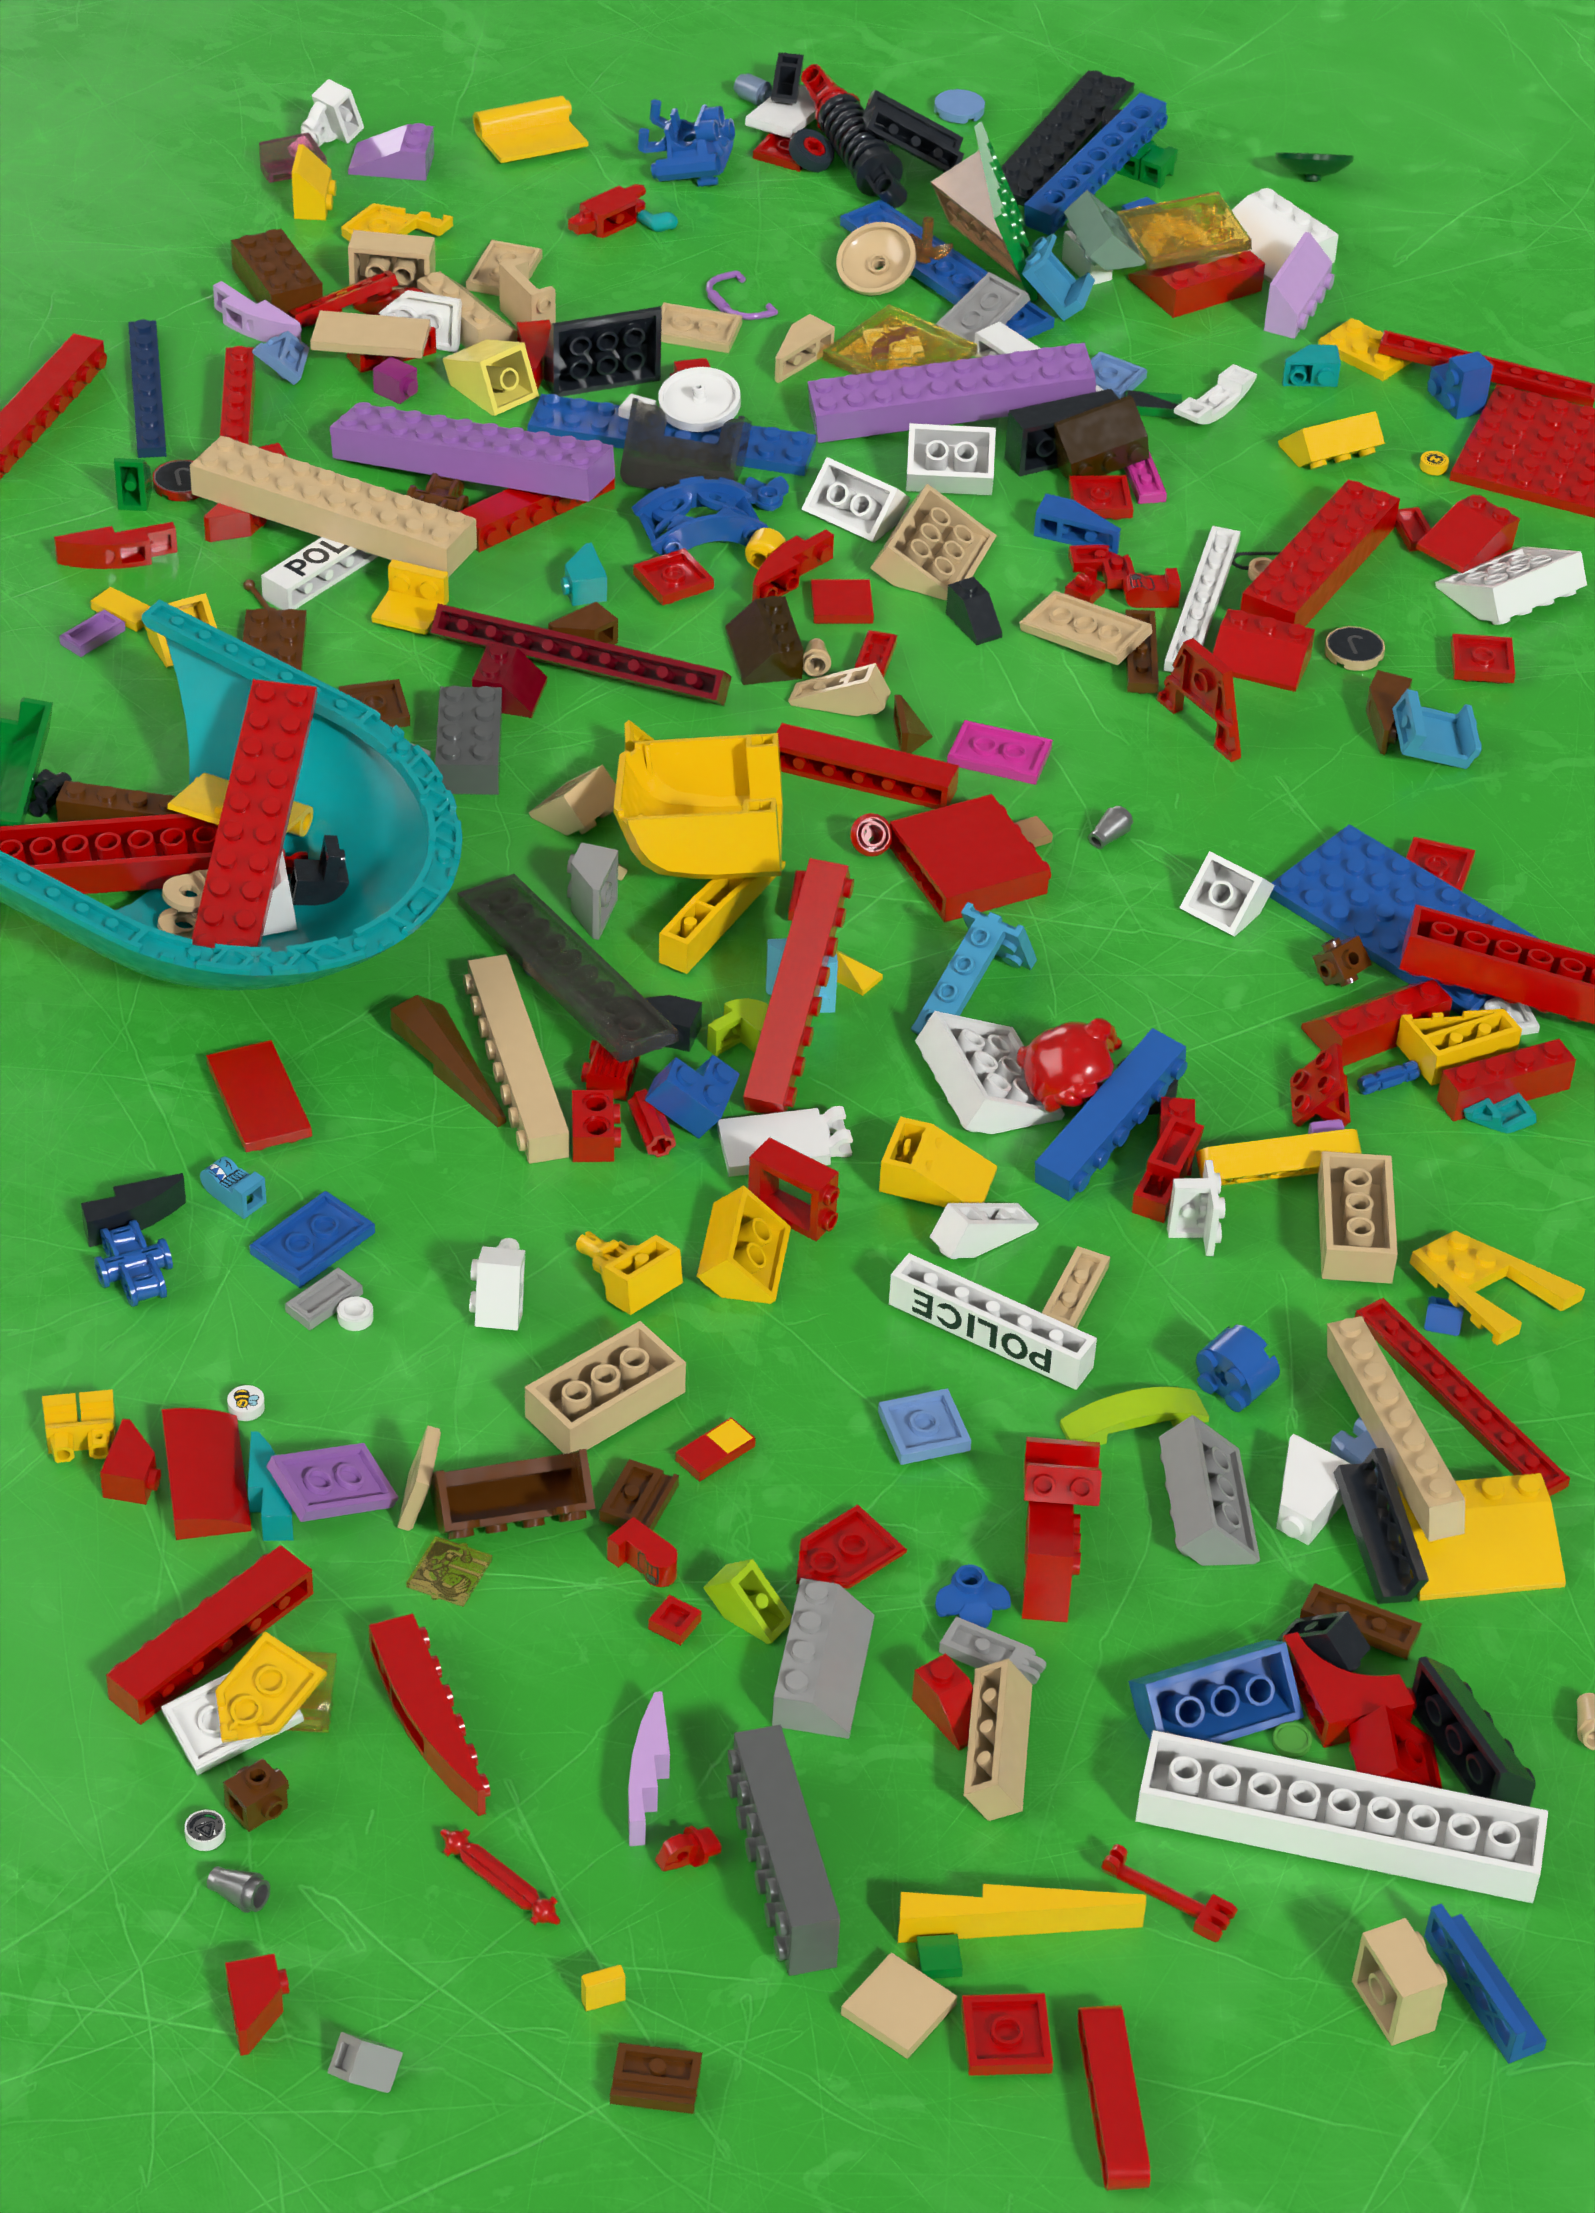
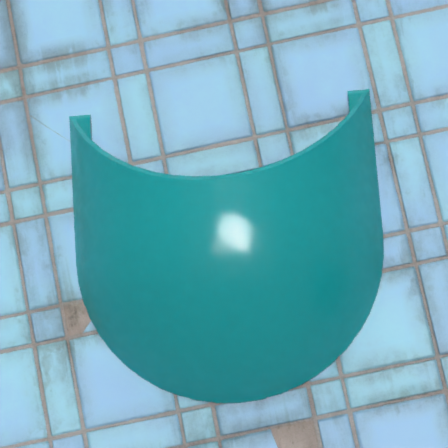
[0,599,462,991]

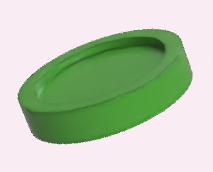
[1272,1722,1312,1758]

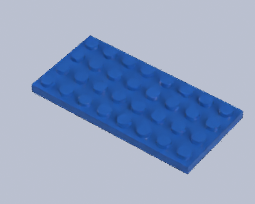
[1269,824,1539,1016]

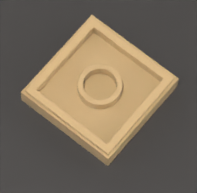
[397,1425,441,1531]
[841,1953,958,2059]

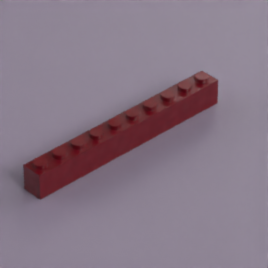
[430,603,732,706]

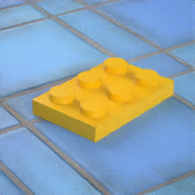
[1318,318,1412,381]

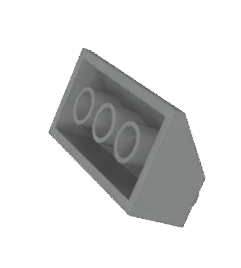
[1159,1415,1260,1566]
[772,1578,875,1739]

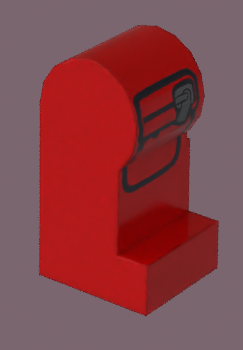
[1122,568,1181,608]
[607,1517,678,1587]

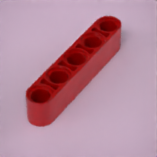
[1078,2005,1151,2190]

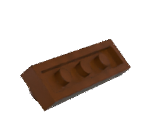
[1125,609,1159,694]

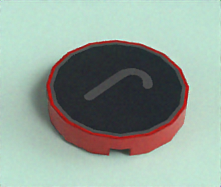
[152,460,199,501]

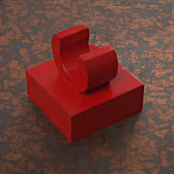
[1064,567,1106,604]

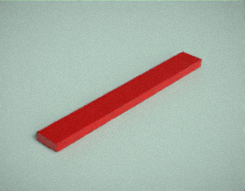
[1378,330,1595,407]
[1355,1298,1570,1496]

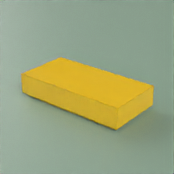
[90,587,151,632]

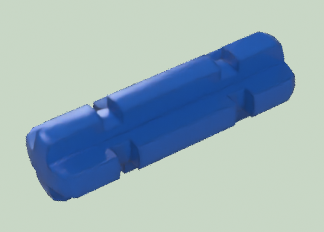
[1357,1060,1421,1095]

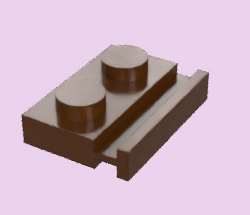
[599,1459,679,1531]
[610,2042,702,2114]

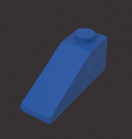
[1034,494,1121,554]

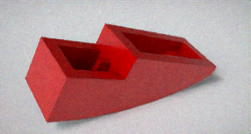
[1132,1115,1204,1223]

